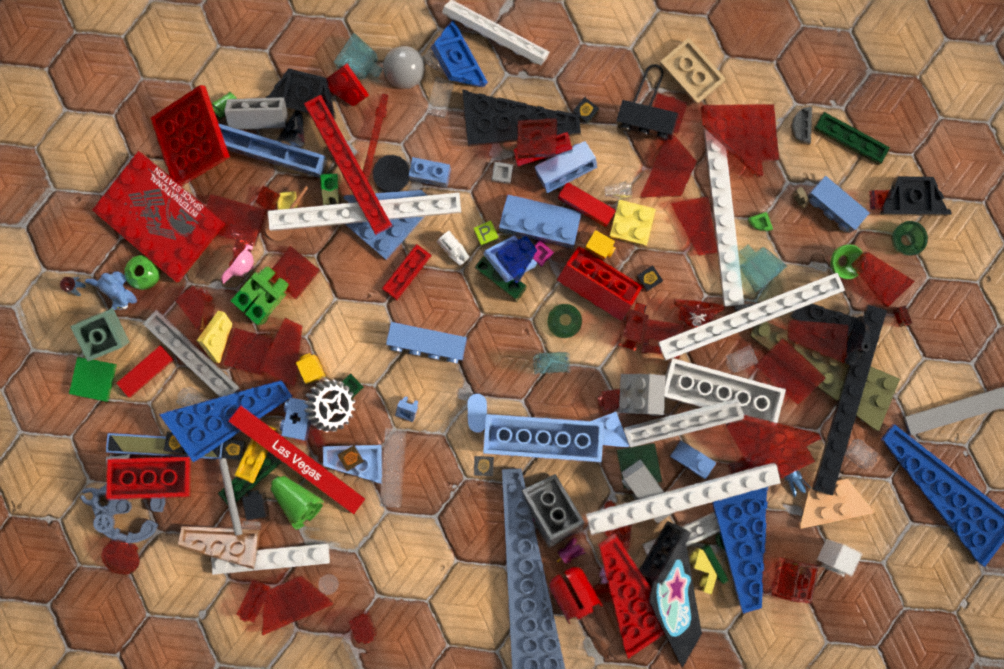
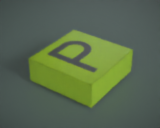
[474,220,499,246]

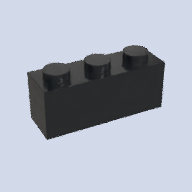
[616,100,678,141]

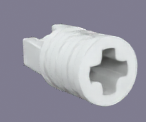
[437,231,470,265]

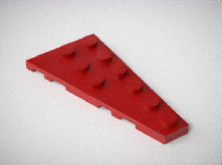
[598,534,664,659]

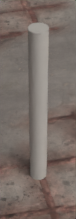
[218,458,243,536]

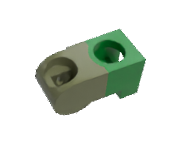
[320,174,341,206]

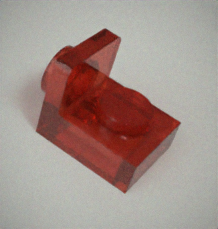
[598,389,620,411]

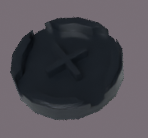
[373,155,410,192]

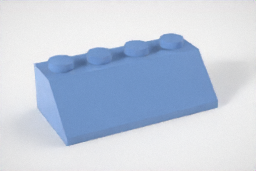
[499,195,581,249]

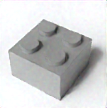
[619,374,665,415]

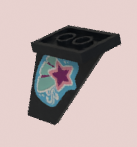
[639,521,702,668]

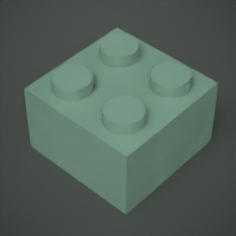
[70,308,130,361]

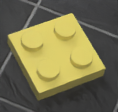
[609,200,656,246]

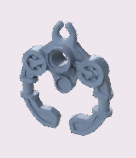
[80,484,166,546]

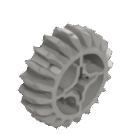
[304,380,356,432]

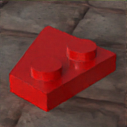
[327,64,370,107]

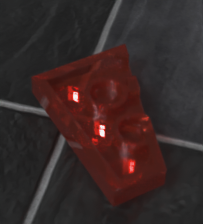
[851,252,915,307]

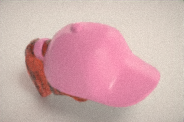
[221,228,254,284]

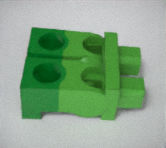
[231,267,289,325]

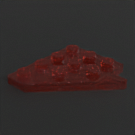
[701,104,779,178]

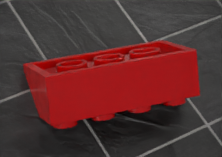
[557,246,643,321]

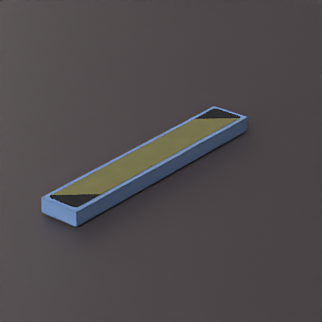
[106,433,224,459]

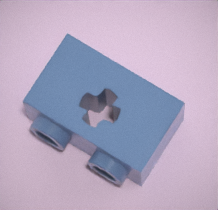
[409,157,451,188]
[280,398,312,440]

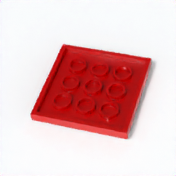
[150,85,230,186]

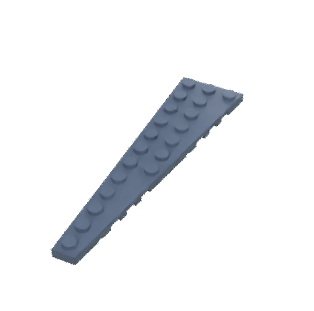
[502,468,565,669]

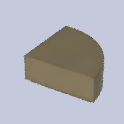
[792,186,809,209]

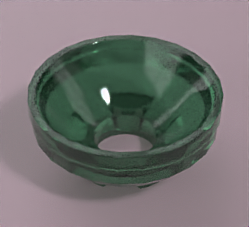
[892,221,928,256]
[547,304,582,338]

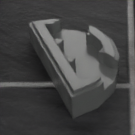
[791,107,812,145]

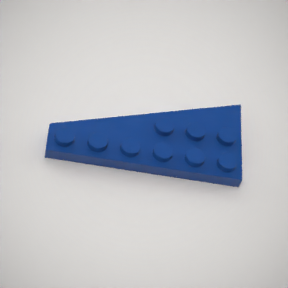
[159,380,292,463]
[712,487,768,613]

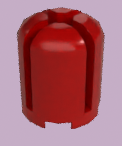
[549,567,603,625]

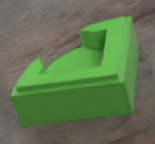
[748,212,773,232]

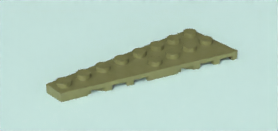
[749,322,900,431]

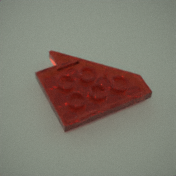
[725,415,822,479]

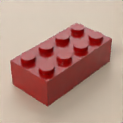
[106,457,191,500]

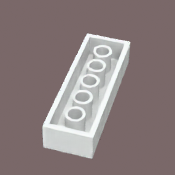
[665,358,786,427]

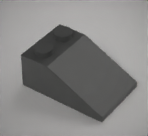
[522,474,585,548]

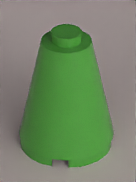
[271,476,324,530]

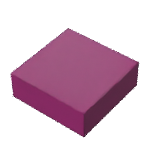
[529,240,554,267]

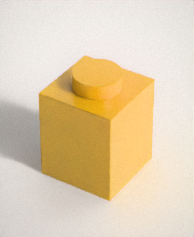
[585,230,616,260]
[296,353,326,384]

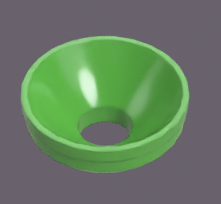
[830,244,865,279]
[125,255,161,290]

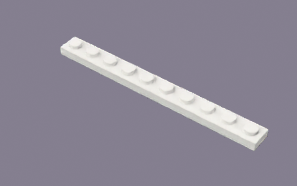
[703,118,744,307]
[268,193,461,231]
[658,273,845,361]
[586,463,780,535]

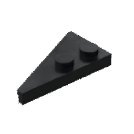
[277,110,305,147]

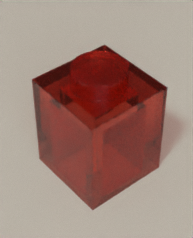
[348,611,378,645]

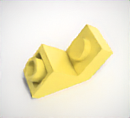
[690,547,717,594]

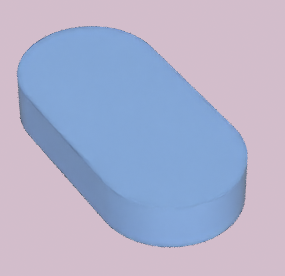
[467,394,487,432]

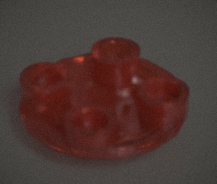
[101,540,140,575]

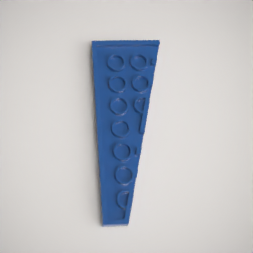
[881,424,1004,567]

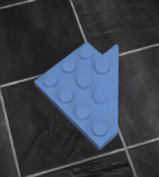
[344,190,428,260]

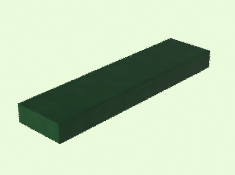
[814,112,890,165]
[218,451,283,505]

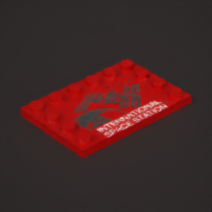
[92,151,226,282]

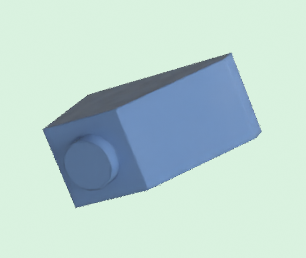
[670,441,716,479]

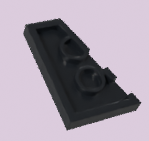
[789,304,857,350]

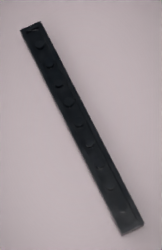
[812,305,887,496]

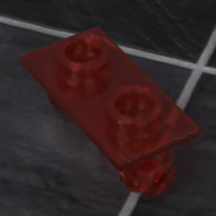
[236,579,271,623]

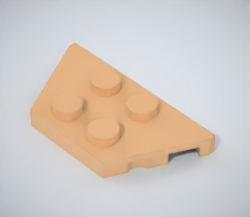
[799,478,874,529]

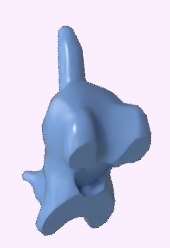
[85,272,137,310]

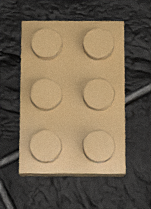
[659,38,726,105]

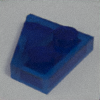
[495,236,537,283]

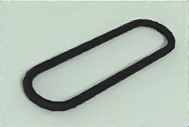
[633,64,664,106]

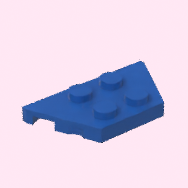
[431,21,488,87]

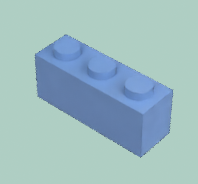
[535,141,597,193]
[807,176,870,233]

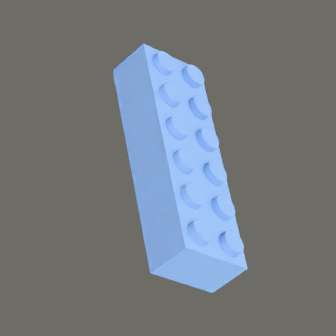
[483,414,604,462]

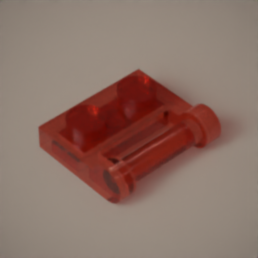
[641,319,685,359]

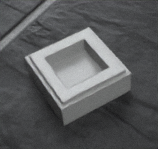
[492,162,513,184]

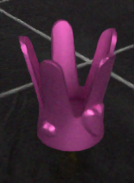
[557,537,586,564]

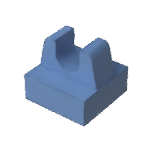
[395,397,418,422]

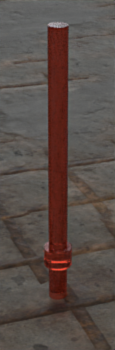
[355,94,389,202]

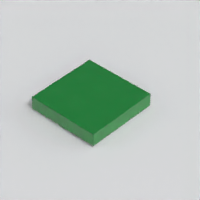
[69,356,117,402]

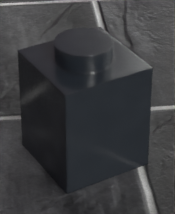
[242,490,269,521]

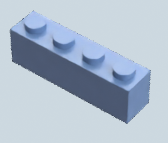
[386,322,467,364]

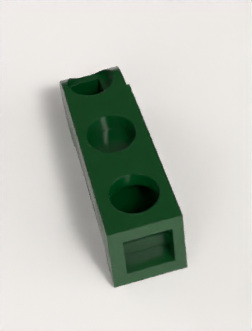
[474,256,527,302]

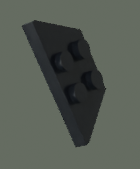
[265,68,336,119]
[880,176,952,216]

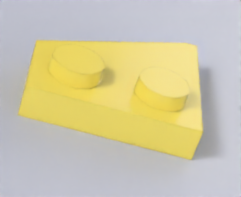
[197,311,232,364]

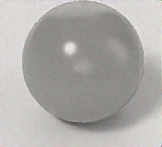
[383,46,425,89]

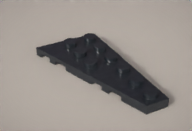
[462,89,581,147]

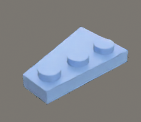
[323,445,383,484]

